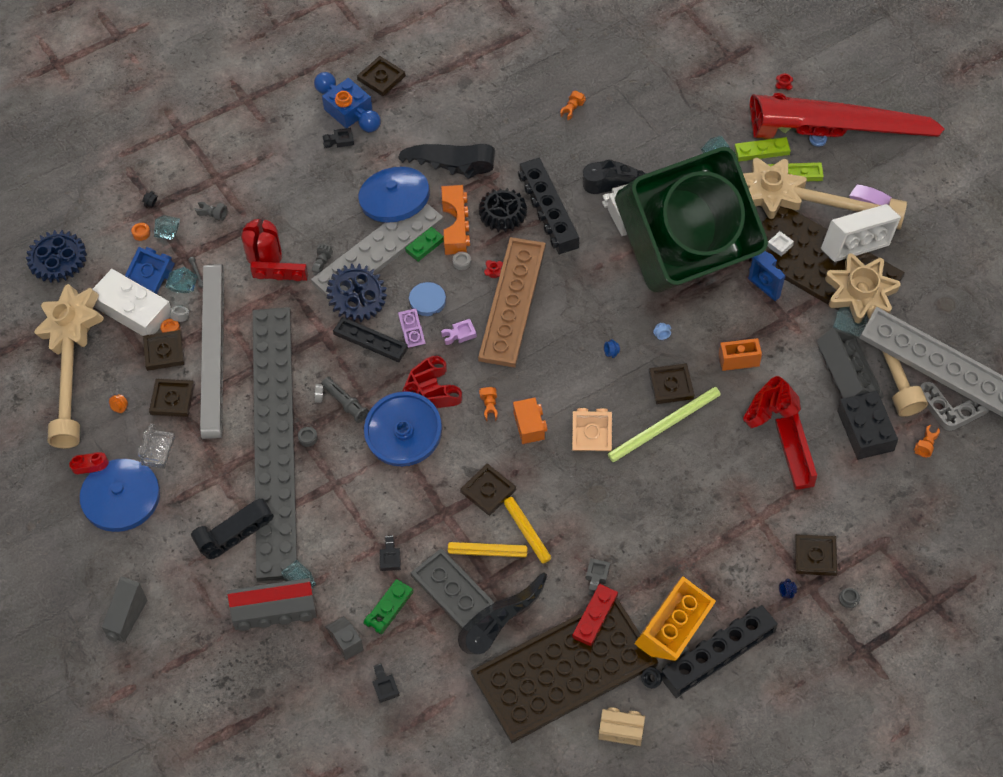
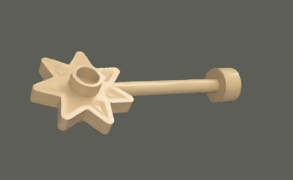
[743,158,907,230]
[825,253,928,417]
[34,284,104,449]

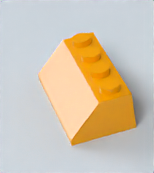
[634,576,716,661]

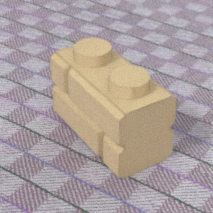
[598,707,645,746]

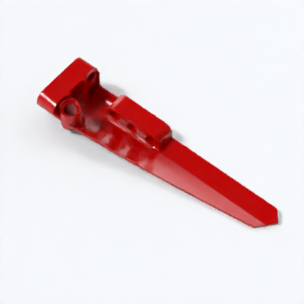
[750,93,945,139]

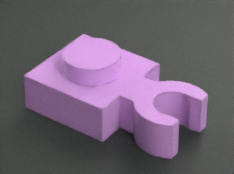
[441,319,477,345]

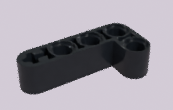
[191,498,274,559]

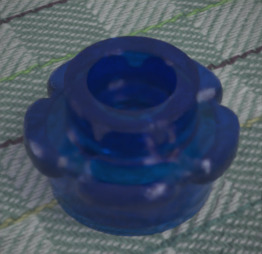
[779,579,797,599]

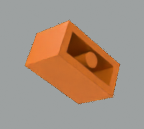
[719,338,762,371]
[513,398,548,444]

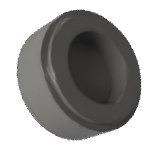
[298,427,318,447]

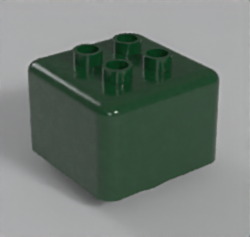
[615,147,768,292]

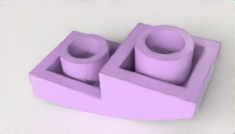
[849,184,892,205]
[398,308,426,348]

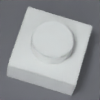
[767,231,794,256]

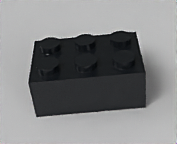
[837,391,898,460]

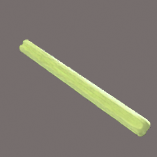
[608,387,721,462]

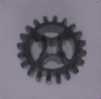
[479,188,527,233]

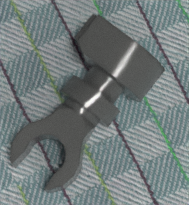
[195,202,228,221]
[312,243,333,276]

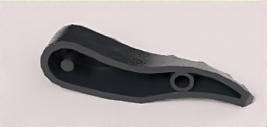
[398,144,495,179]
[583,160,647,194]
[458,572,547,654]

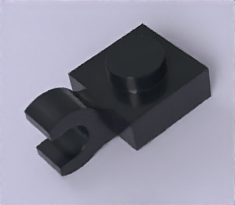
[322,127,354,148]
[380,535,401,571]
[372,664,400,703]

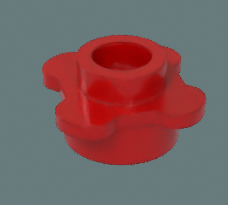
[775,73,793,90]
[484,260,503,278]

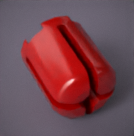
[241,219,282,264]

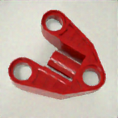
[402,356,462,408]
[743,376,801,428]

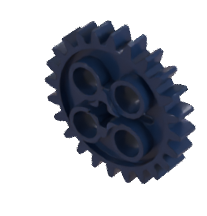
[26,230,87,283]
[326,263,387,323]

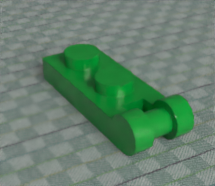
[363,579,413,635]

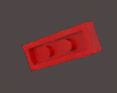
[250,261,308,281]
[572,584,618,646]

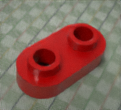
[69,452,109,474]

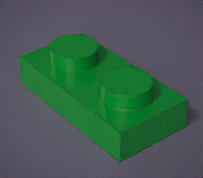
[405,227,444,262]

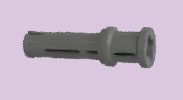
[321,377,369,423]

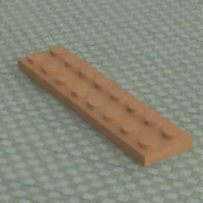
[478,237,546,368]

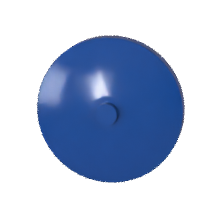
[358,167,430,222]
[364,392,442,467]
[80,459,160,532]

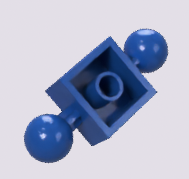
[314,72,381,132]

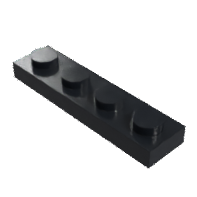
[333,317,408,362]

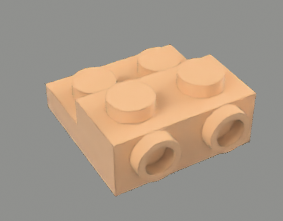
[572,408,612,452]

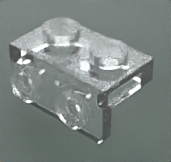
[138,424,175,469]

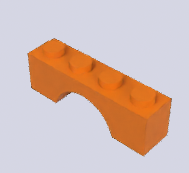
[441,185,470,255]

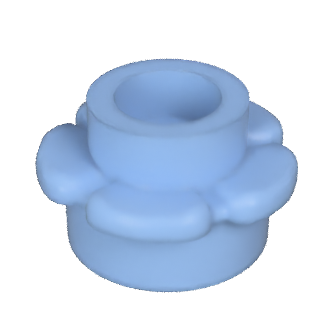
[653,323,671,340]

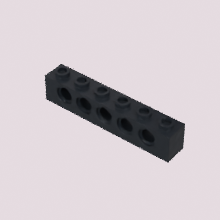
[518,157,579,255]
[661,605,778,698]

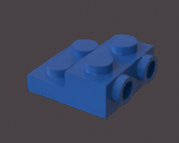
[125,247,175,294]
[748,251,785,301]

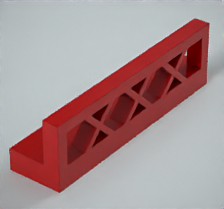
[775,413,817,490]

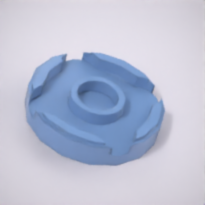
[409,282,446,316]

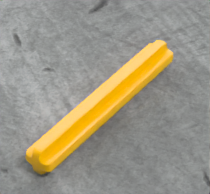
[504,497,551,564]
[448,542,528,558]

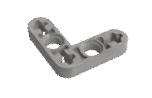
[920,382,989,431]

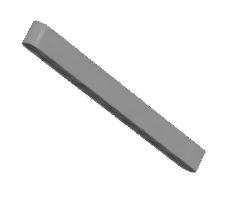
[200,264,224,439]

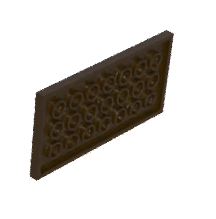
[749,206,905,326]
[471,598,658,744]

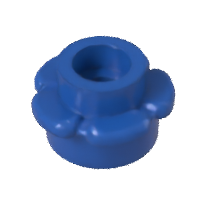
[604,339,620,358]

